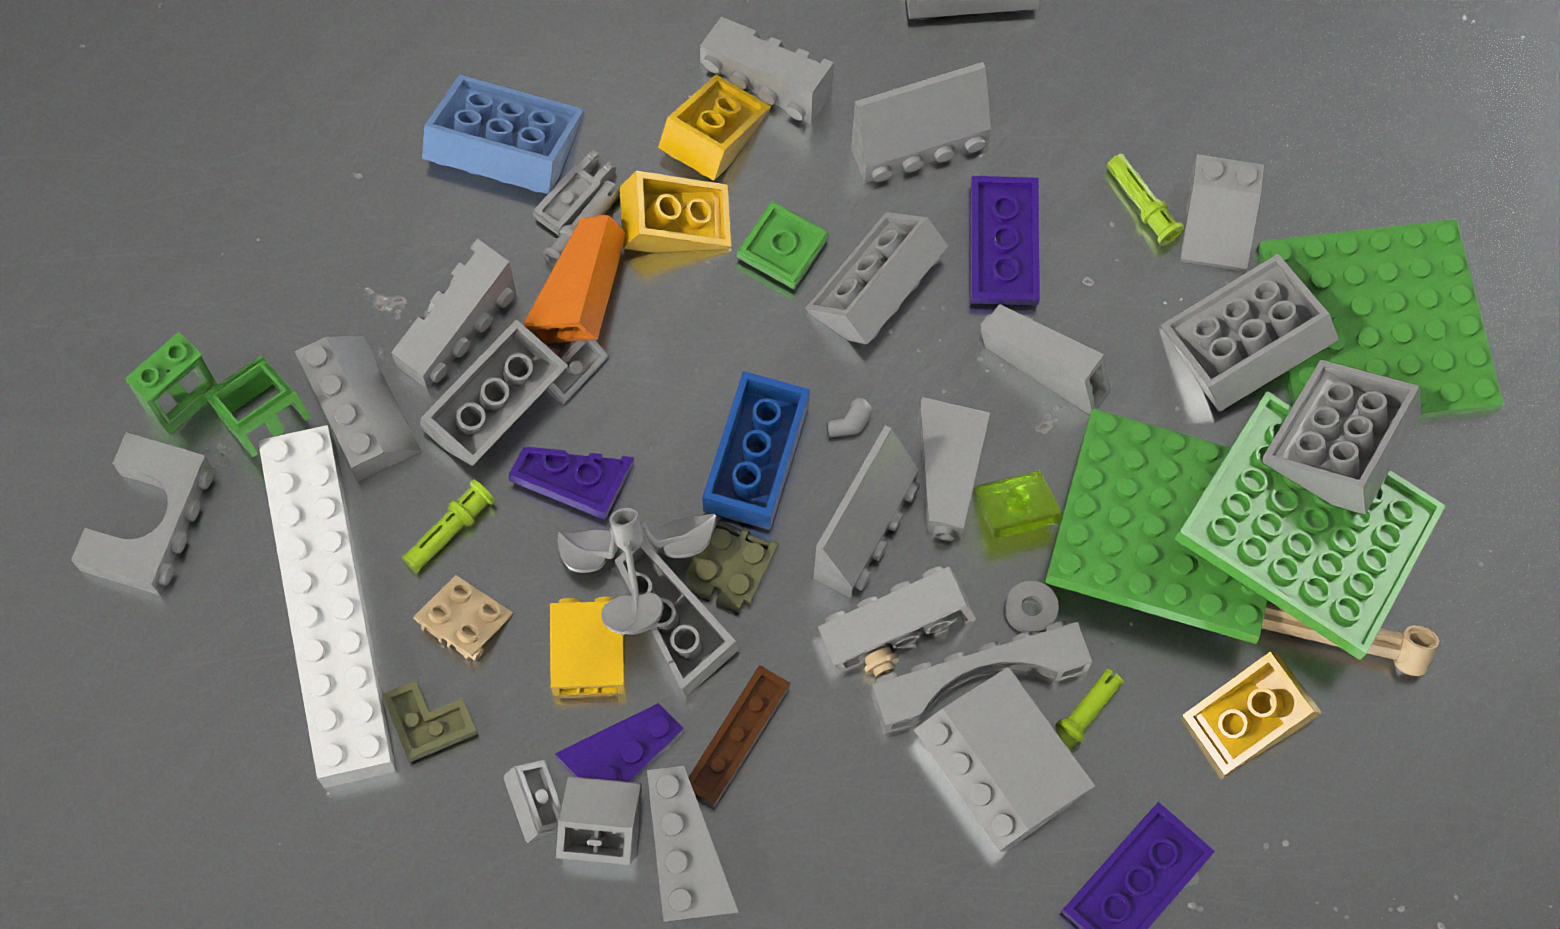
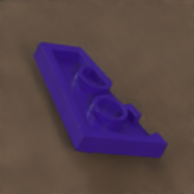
[509,446,634,520]
[555,703,684,782]

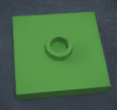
[736,201,829,289]

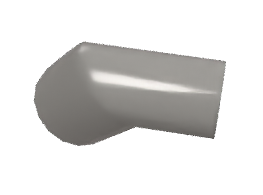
[827,398,872,438]

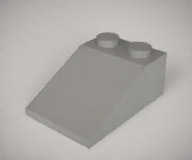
[1179,154,1264,272]

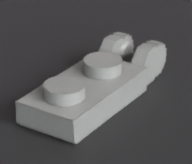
[532,150,617,236]

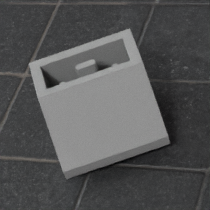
[556,776,642,865]

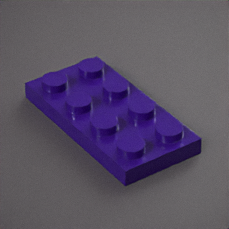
[971,176,1040,305]
[1061,801,1215,929]

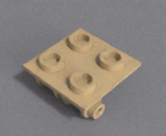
[413,575,513,661]

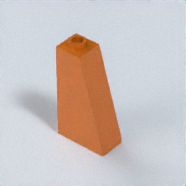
[524,215,626,344]

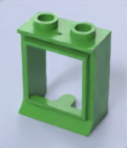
[125,332,218,435]
[204,355,311,457]

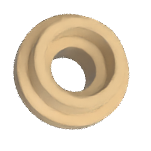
[864,647,899,678]

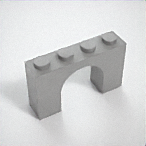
[71,432,213,595]

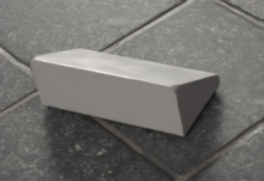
[546,340,610,404]
[503,760,562,843]

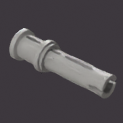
[542,180,620,267]

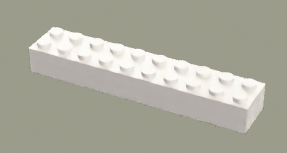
[258,425,397,788]

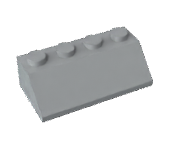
[805,212,948,344]
[420,319,568,466]
[294,336,421,482]

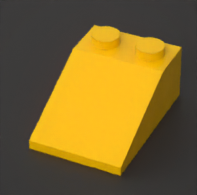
[658,74,771,181]
[620,171,731,253]
[1183,652,1322,775]

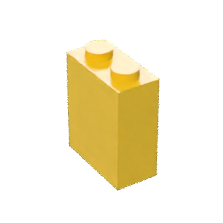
[550,597,625,697]

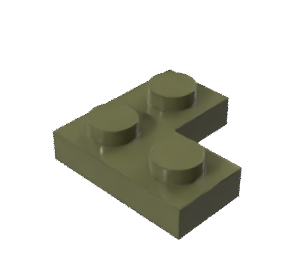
[382,680,478,763]

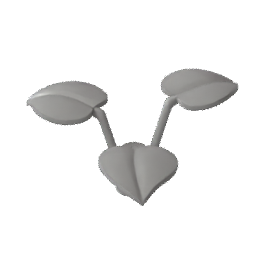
[558,508,716,635]

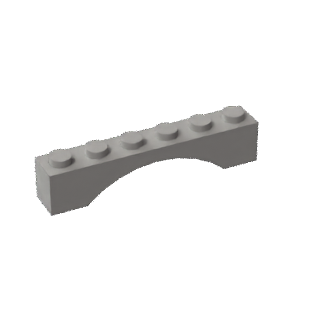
[871,621,1092,734]

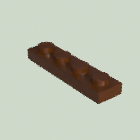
[689,665,790,808]

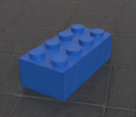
[702,371,810,530]

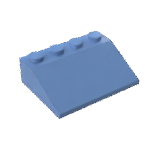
[422,75,584,194]

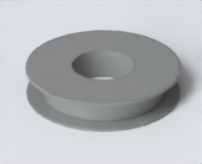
[1004,580,1059,635]

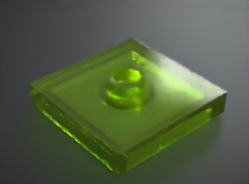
[973,470,1062,539]

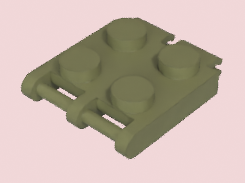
[686,515,779,614]

